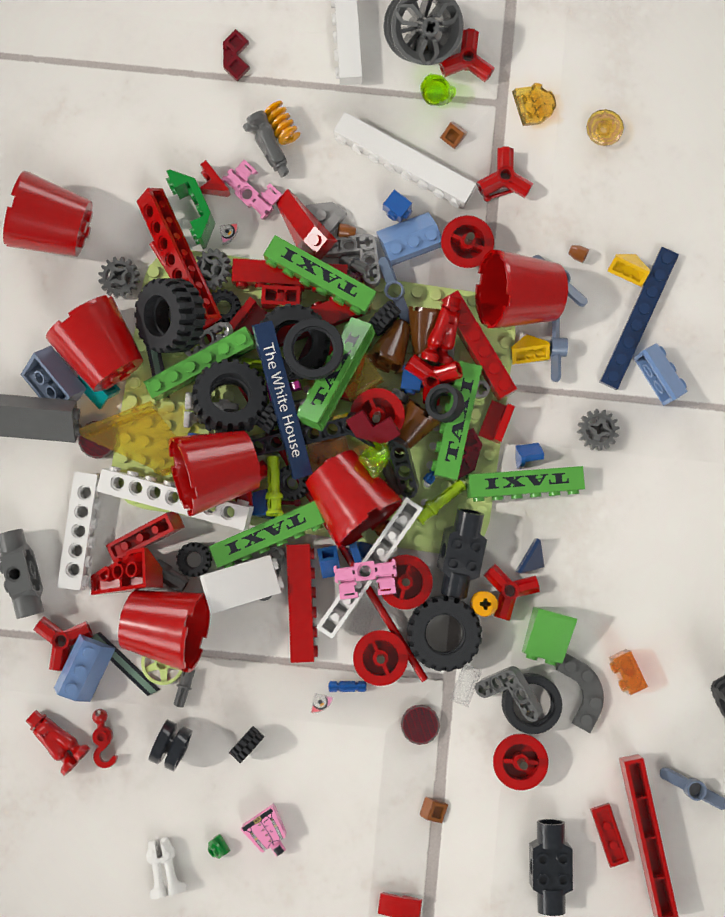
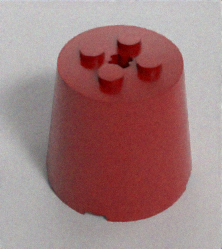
[3,171,93,257]
[475,250,568,329]
[46,295,143,392]
[168,431,261,516]
[306,450,403,548]
[118,590,211,673]

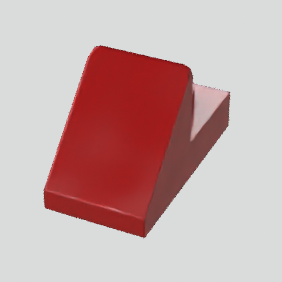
[200,160,231,197]

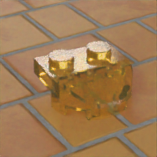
[512,83,556,126]

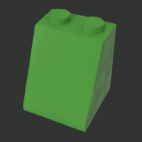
[522,607,577,666]

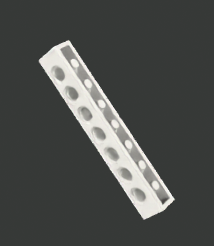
[97,466,254,530]
[316,497,423,639]

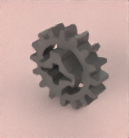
[196,248,232,290]
[98,257,140,298]
[577,409,620,451]

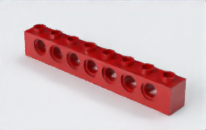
[136,188,222,330]

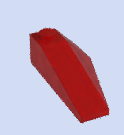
[276,189,337,260]
[91,547,163,595]

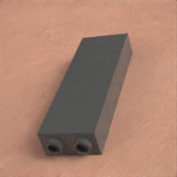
[0,394,82,443]

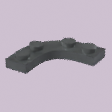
[556,653,604,733]

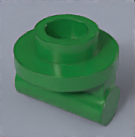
[208,834,231,859]

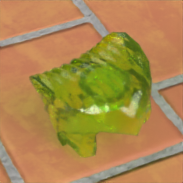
[420,73,456,106]
[359,442,390,478]

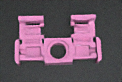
[221,160,282,220]
[333,559,397,600]

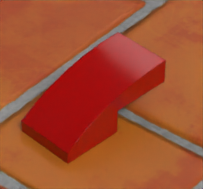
[378,892,422,917]

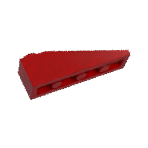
[106,511,185,562]

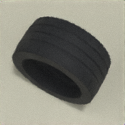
[283,318,344,380]
[501,673,562,734]

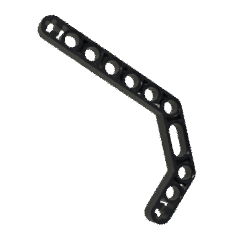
[249,412,419,499]

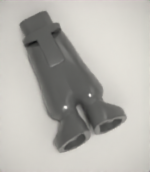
[243,110,289,178]

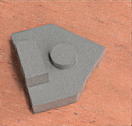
[306,202,347,234]

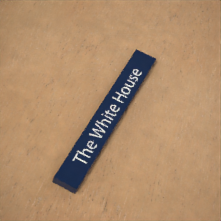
[252,320,313,480]

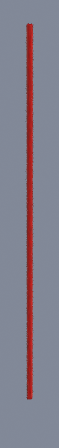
[149,241,428,682]

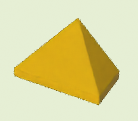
[607,254,650,287]
[511,334,550,365]

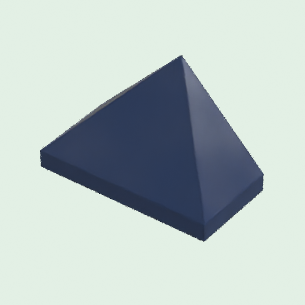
[515,538,545,574]

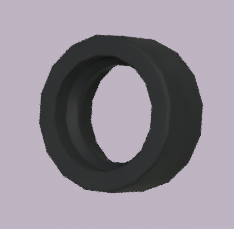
[425,383,465,423]

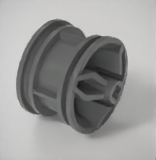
[383,0,464,65]

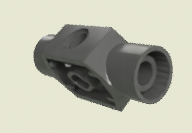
[0,529,44,619]

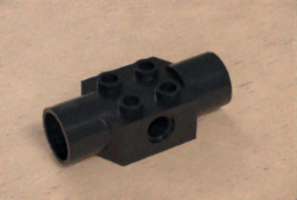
[437,508,487,599]
[529,819,573,916]

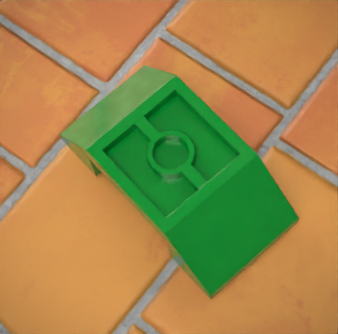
[166,169,216,249]

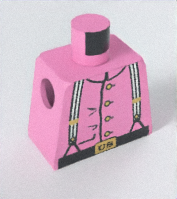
[241,803,287,857]

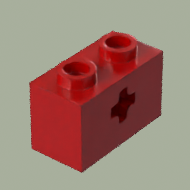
[261,285,302,309]

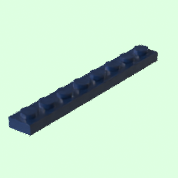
[599,247,679,390]

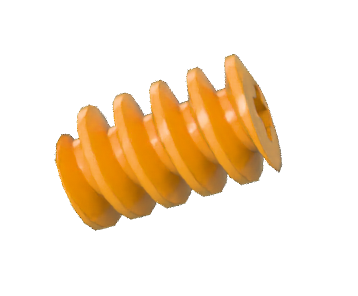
[265,101,300,145]
[470,591,498,617]

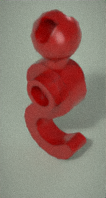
[92,709,118,768]

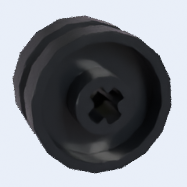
[148,719,193,772]

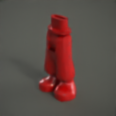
[421,295,461,364]
[26,710,90,776]

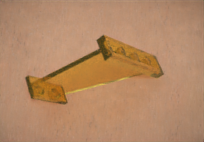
[79,401,176,476]

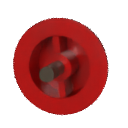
[441,215,494,268]
[350,388,405,430]
[378,555,433,610]
[353,630,408,686]
[493,734,549,790]

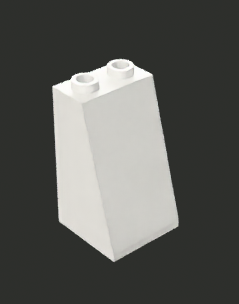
[200,555,285,614]

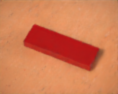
[590,803,629,868]

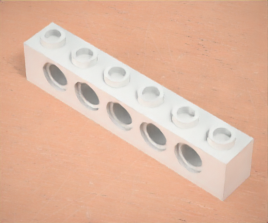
[57,472,101,590]

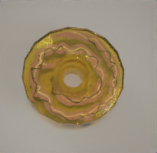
[586,109,624,146]

